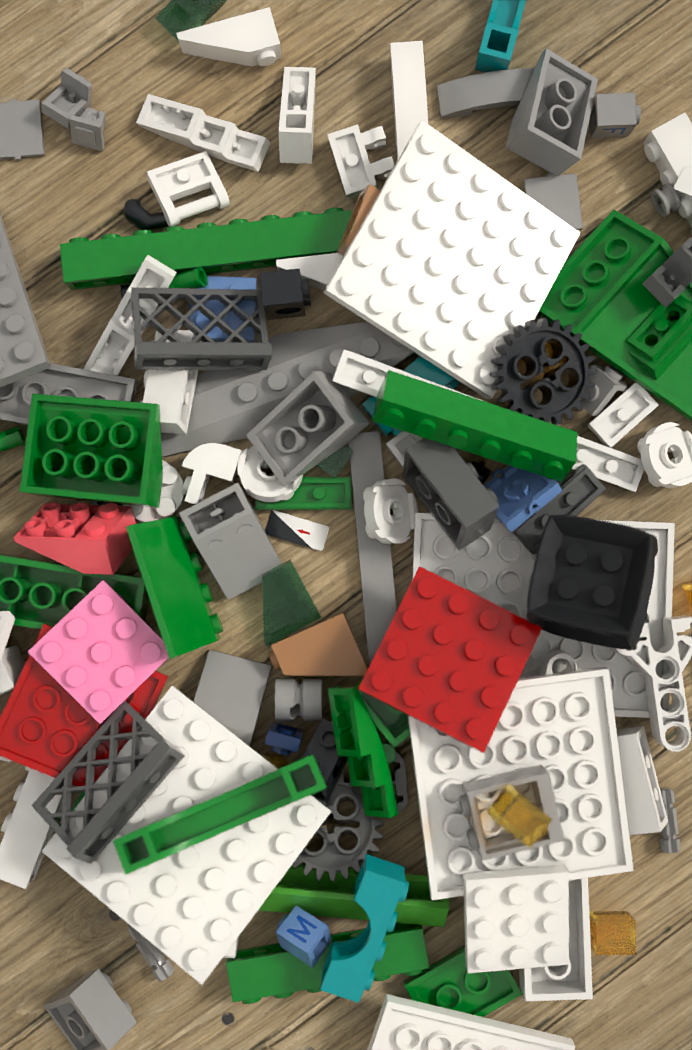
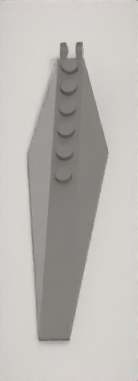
[161,322,414,457]

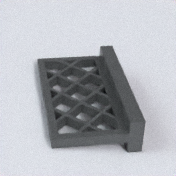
[131,287,272,370]
[32,700,185,864]

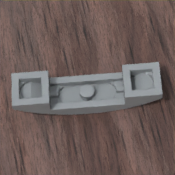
[437,68,535,119]

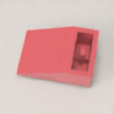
[13,502,136,575]

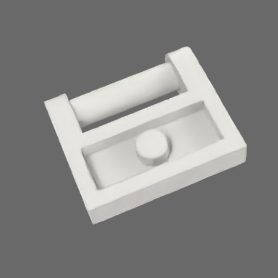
[147,151,230,227]

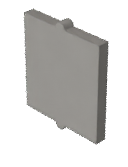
[0,99,45,162]
[523,173,583,230]

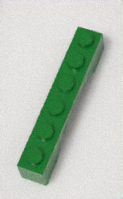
[113,755,327,875]

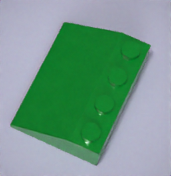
[20,394,163,508]
[126,516,223,659]

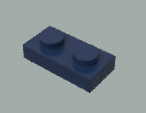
[265,721,304,755]

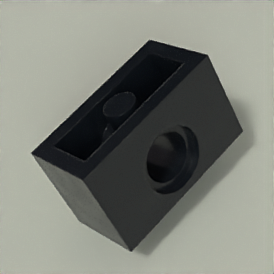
[260,268,311,320]
[302,718,348,802]

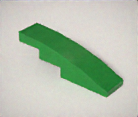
[328,687,398,818]

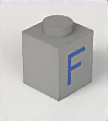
[590,93,641,138]

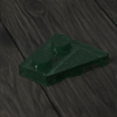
[262,559,321,646]

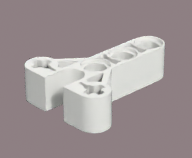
[609,615,692,752]

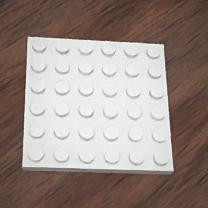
[323,120,580,399]
[407,667,634,900]
[42,686,331,985]

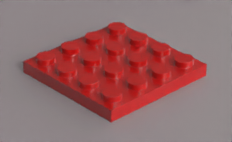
[358,566,542,753]
[0,623,168,787]

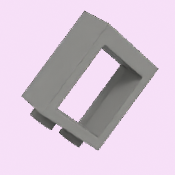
[459,765,565,861]

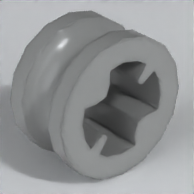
[651,183,681,217]

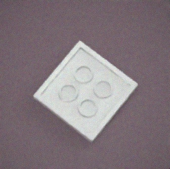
[463,865,569,973]

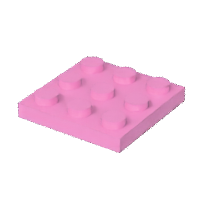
[28,580,169,724]

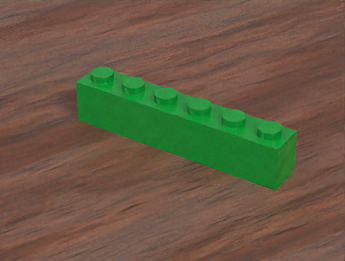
[372,370,577,482]
[226,923,429,1004]

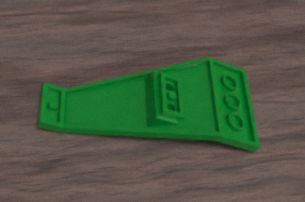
[538,209,692,422]

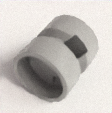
[275,678,322,721]

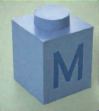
[276,906,332,968]

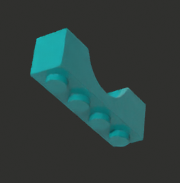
[475,0,526,72]
[320,854,409,1003]

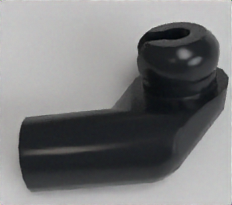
[123,199,169,230]

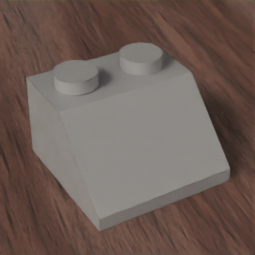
[43,968,137,1050]

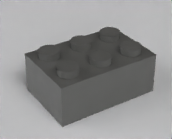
[402,438,499,550]

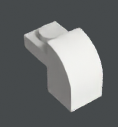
[182,443,243,505]

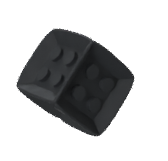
[526,515,658,650]

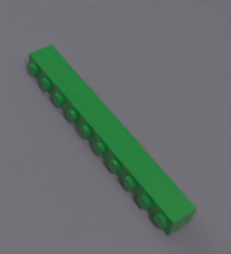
[60,208,353,290]

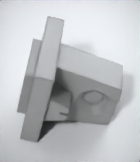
[69,107,106,152]

